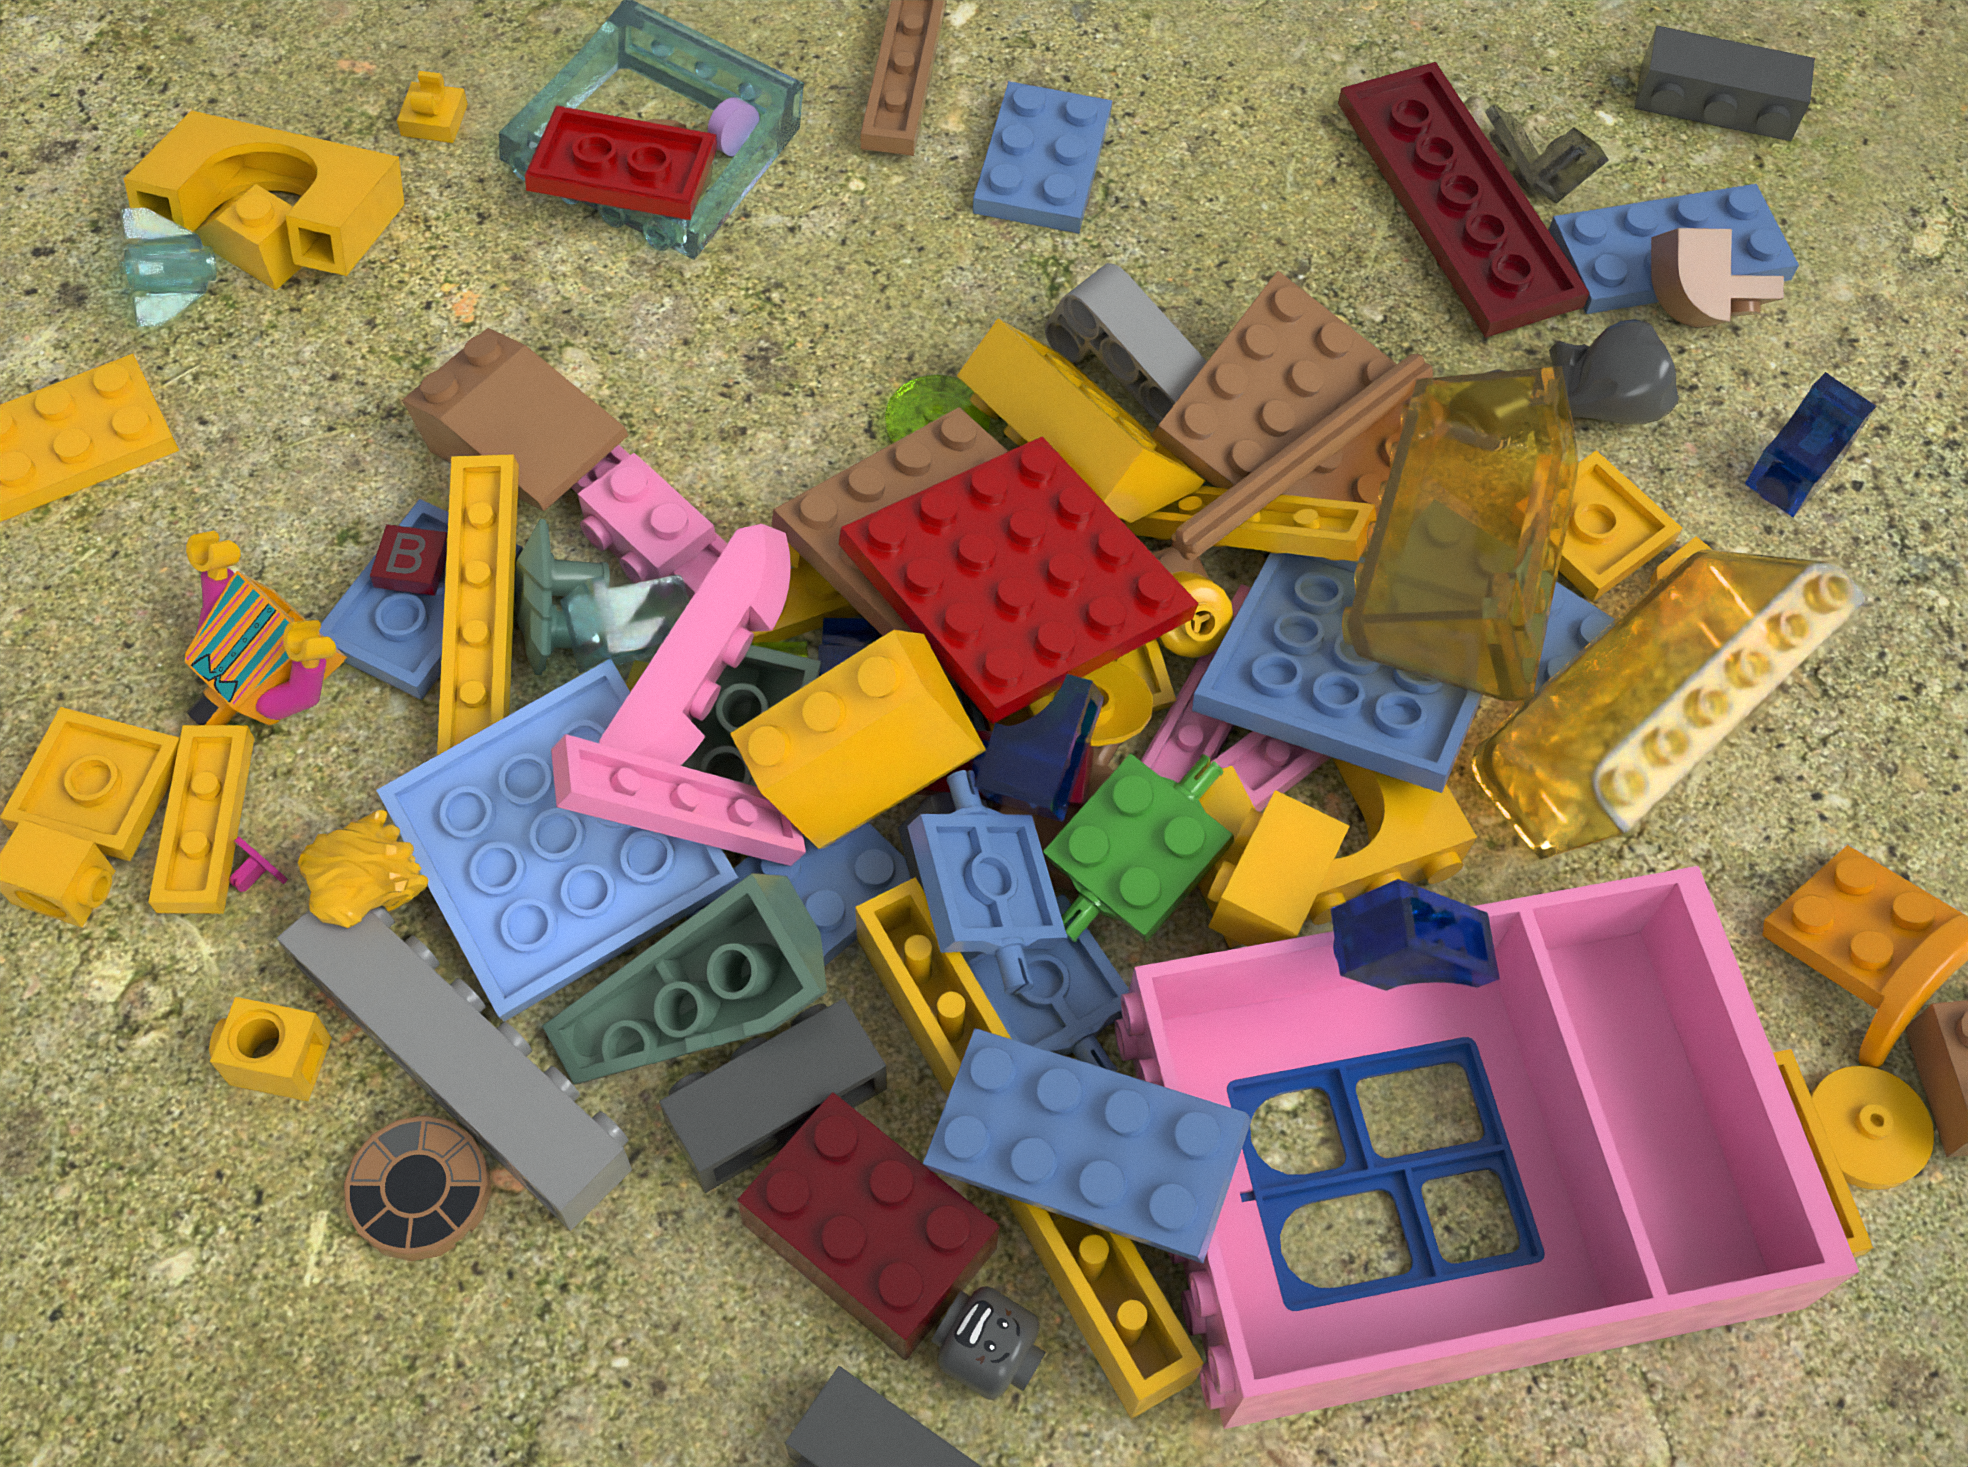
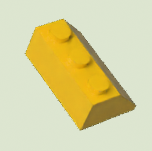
[730,630,986,849]

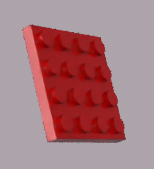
[838,436,1199,724]

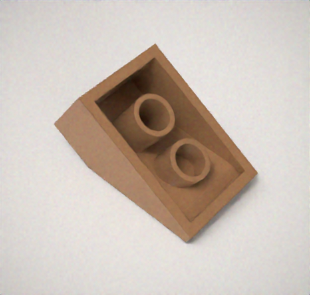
[402,328,629,512]

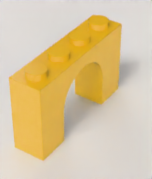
[123,110,405,276]
[1198,758,1477,948]

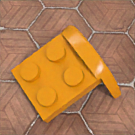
[1762,845,1968,1068]

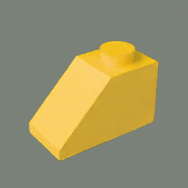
[192,184,303,291]

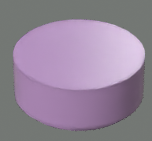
[707,97,760,157]

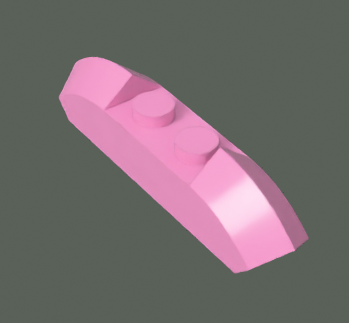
[599,524,791,766]

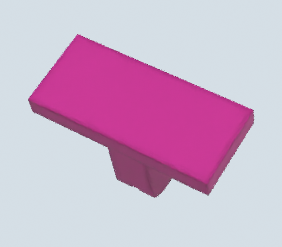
[229,836,288,892]

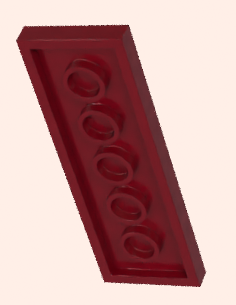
[1338,62,1590,338]

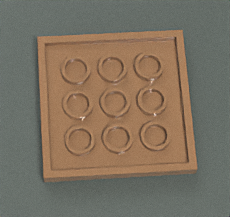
[1150,271,1455,557]
[771,407,1008,682]

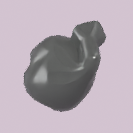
[1549,319,1679,425]

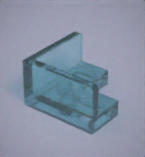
[560,575,689,673]

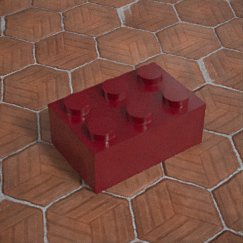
[737,1092,1000,1361]

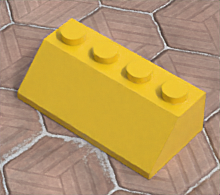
[957,318,1205,523]

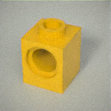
[0,819,116,928]
[209,997,332,1102]

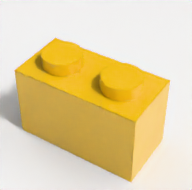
[1206,790,1350,947]

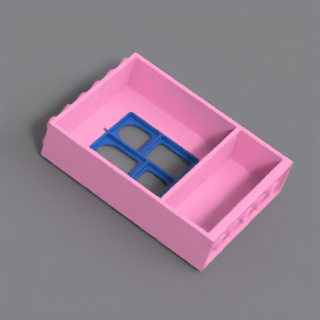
[1115,866,1859,1429]

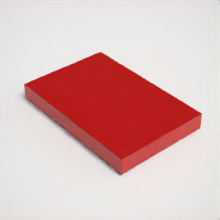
[525,106,717,221]

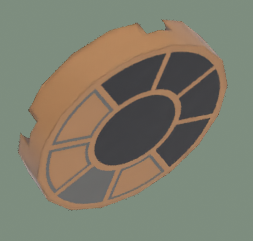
[344,1115,492,1261]

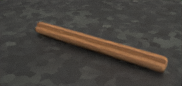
[1171,354,1433,560]

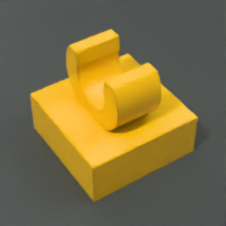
[396,71,468,143]

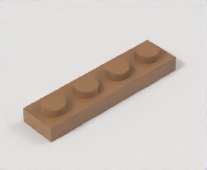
[860,0,947,156]

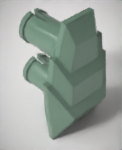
[514,519,613,675]

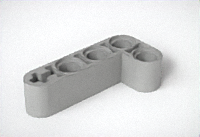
[1045,263,1207,425]

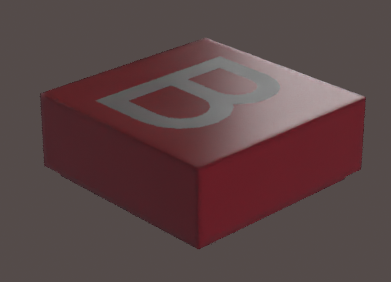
[370,524,448,596]

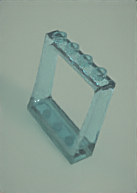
[499,0,804,260]

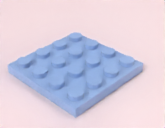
[376,658,740,1021]

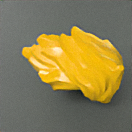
[298,810,429,928]

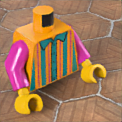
[185,531,347,725]

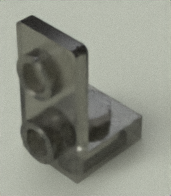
[1485,104,1609,204]

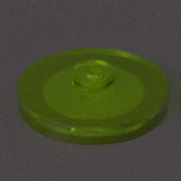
[885,375,990,444]

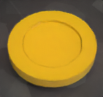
[1810,1066,1934,1190]

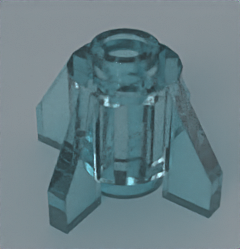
[119,208,217,327]

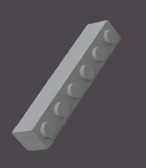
[277,905,632,1231]

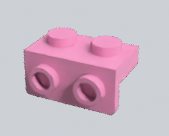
[578,453,716,600]

